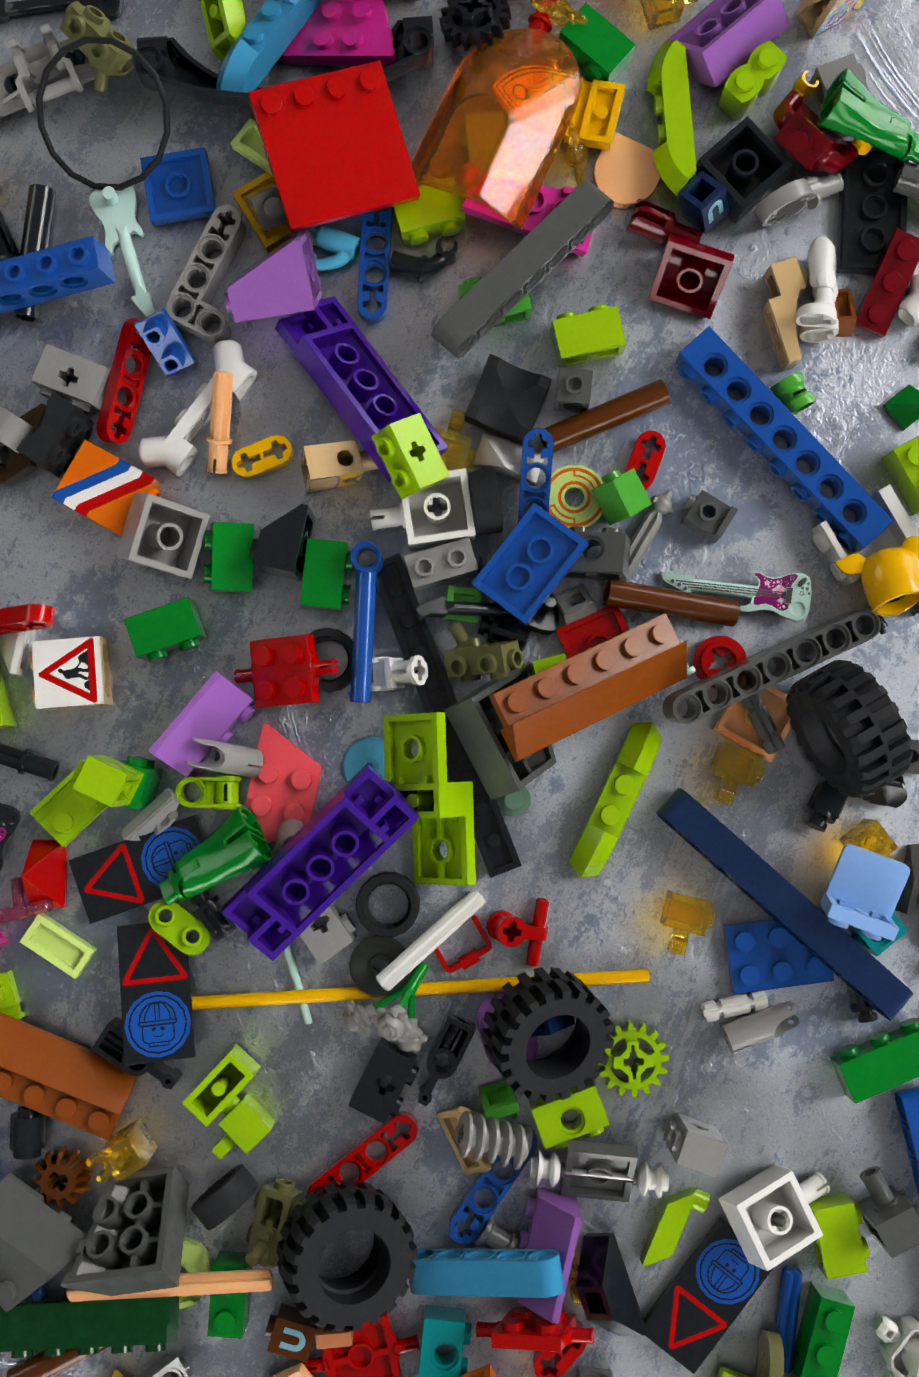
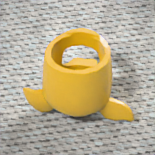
[835,536,919,617]

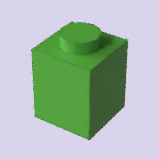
[592,468,652,525]

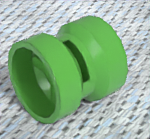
[771,372,816,415]

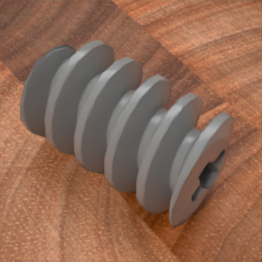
[455,1111,533,1171]

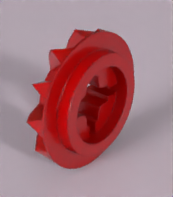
[693,636,747,688]

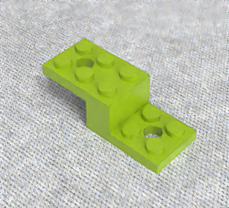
[383,712,476,886]

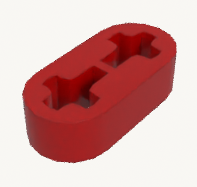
[624,430,666,491]
[533,1320,587,1377]

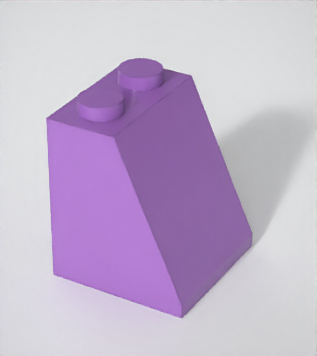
[224,228,323,323]

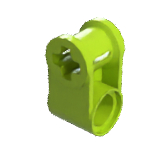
[175,775,242,810]

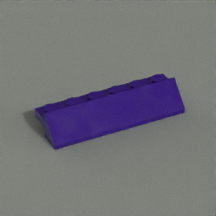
[275,296,449,483]
[222,763,420,961]

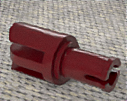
[627,198,703,245]

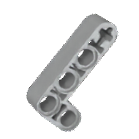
[166,204,246,346]

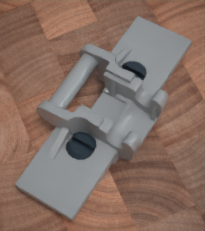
[0,23,97,118]

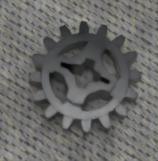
[439,0,512,51]

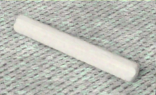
[376,890,485,991]

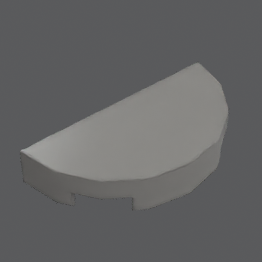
[120,788,179,841]

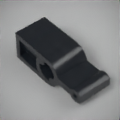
[418,1010,476,1106]
[91,1017,183,1089]

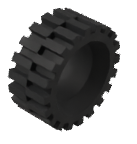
[482,967,614,1103]

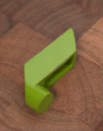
[639,1188,710,1267]

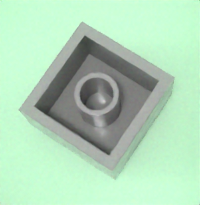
[115,492,211,579]

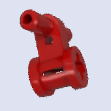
[486,898,549,967]

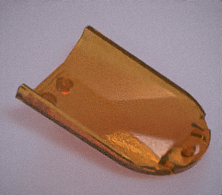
[411,29,581,230]

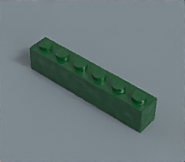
[0,1296,179,1358]

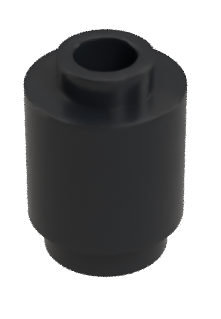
[10,1106,46,1160]

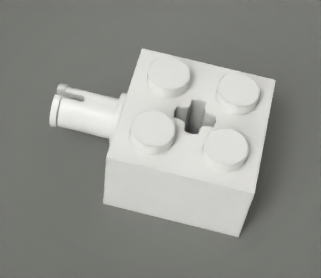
[370,468,476,551]
[718,1165,830,1271]

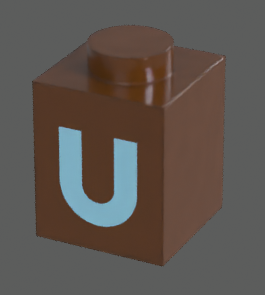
[264,1303,317,1363]

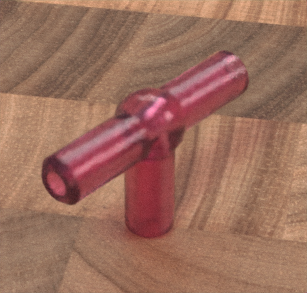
[0,877,53,923]

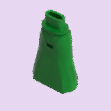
[817,68,919,165]
[159,805,273,905]

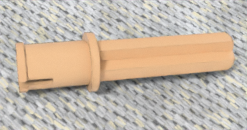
[205,371,234,474]

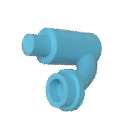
[310,224,361,272]

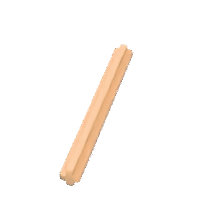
[66,1268,274,1302]

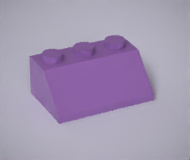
[665,0,789,88]
[148,671,256,777]
[515,1187,582,1324]

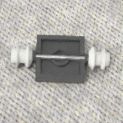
[529,1140,669,1202]

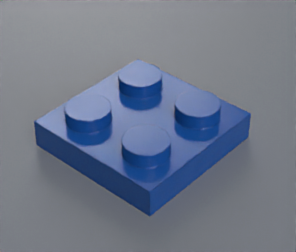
[140,147,216,226]

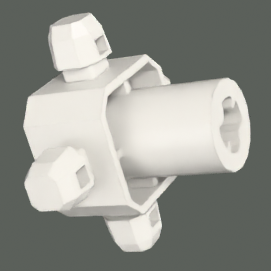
[872,1315,919,1377]

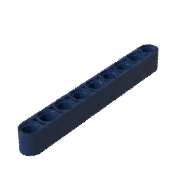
[656,788,914,1021]

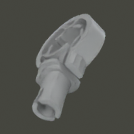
[755,172,844,227]

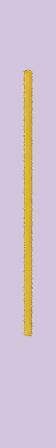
[192,969,650,1010]

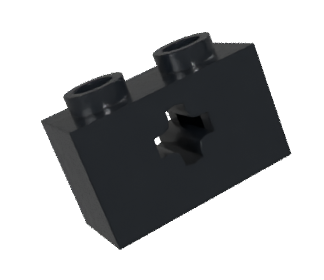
[348,1037,420,1124]

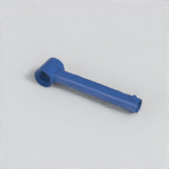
[347,541,384,703]

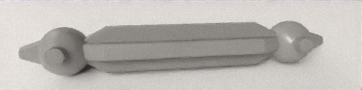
[601,490,673,606]

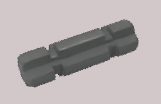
[740,693,785,754]

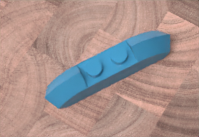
[215,0,320,93]

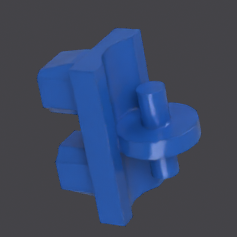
[134,308,196,376]

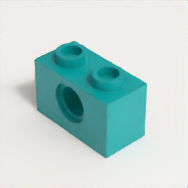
[418,1305,472,1377]

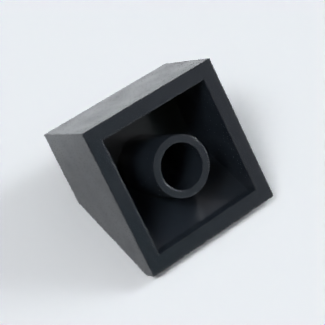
[250,504,316,581]

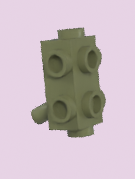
[60,1,134,92]
[443,622,523,682]
[245,1178,305,1268]

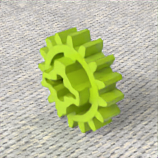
[598,1020,670,1098]

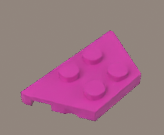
[280,0,399,65]

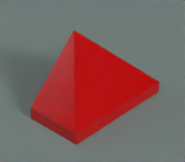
[21,840,68,908]

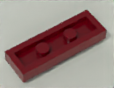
[855,228,919,338]

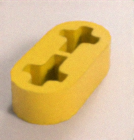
[231,435,294,480]

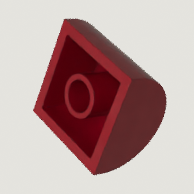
[648,234,735,319]

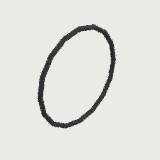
[36,36,170,191]

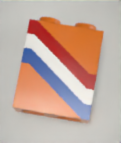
[51,440,162,537]

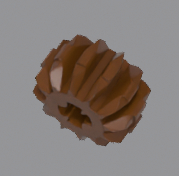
[31,1146,93,1209]

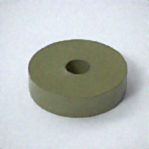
[757,1330,784,1377]

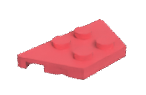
[245,723,323,843]

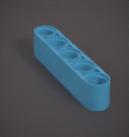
[409,1248,565,1298]

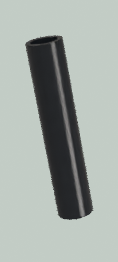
[12,184,56,322]

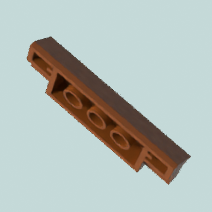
[489,613,687,762]
[0,1012,138,1141]

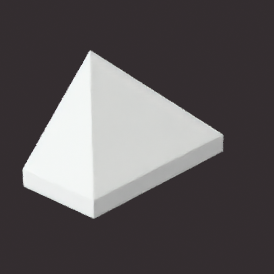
[473,433,544,485]
[0,630,37,676]

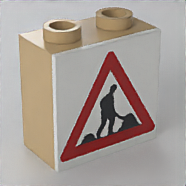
[29,636,113,710]

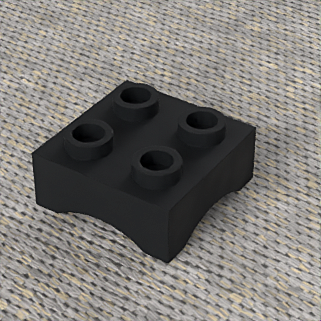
[464,354,552,445]
[16,392,94,478]

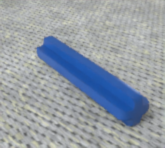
[775,1266,803,1374]

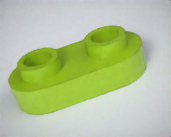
[148,900,210,956]

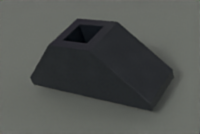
[576,1233,648,1336]

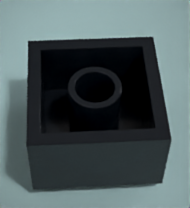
[696,116,793,224]

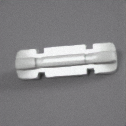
[701,990,768,1022]

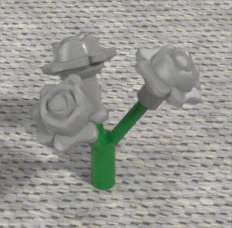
[342,962,431,1052]

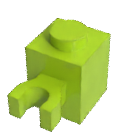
[211,1092,276,1160]

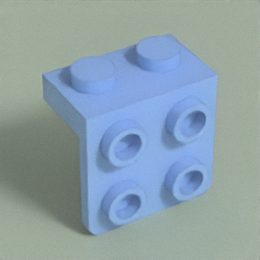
[819,844,910,941]

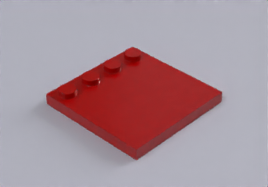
[248,60,421,233]

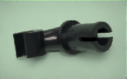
[389,237,458,282]

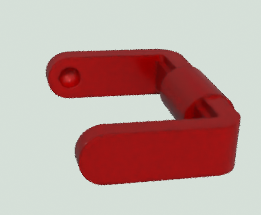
[434,915,492,973]

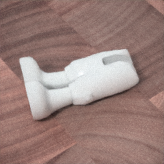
[796,236,839,343]

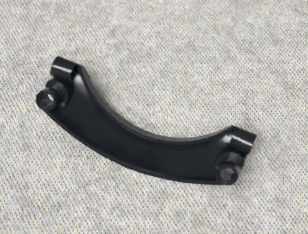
[132,16,434,108]

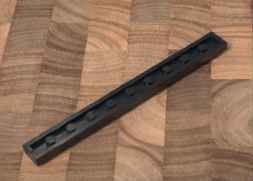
[368,553,522,878]

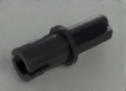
[0,743,60,782]

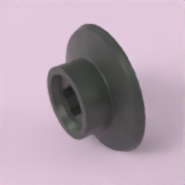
[349,935,409,996]

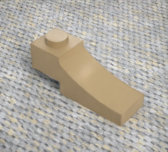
[761,256,807,372]

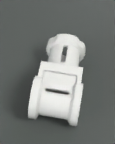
[371,655,428,693]

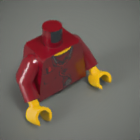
[773,70,873,174]

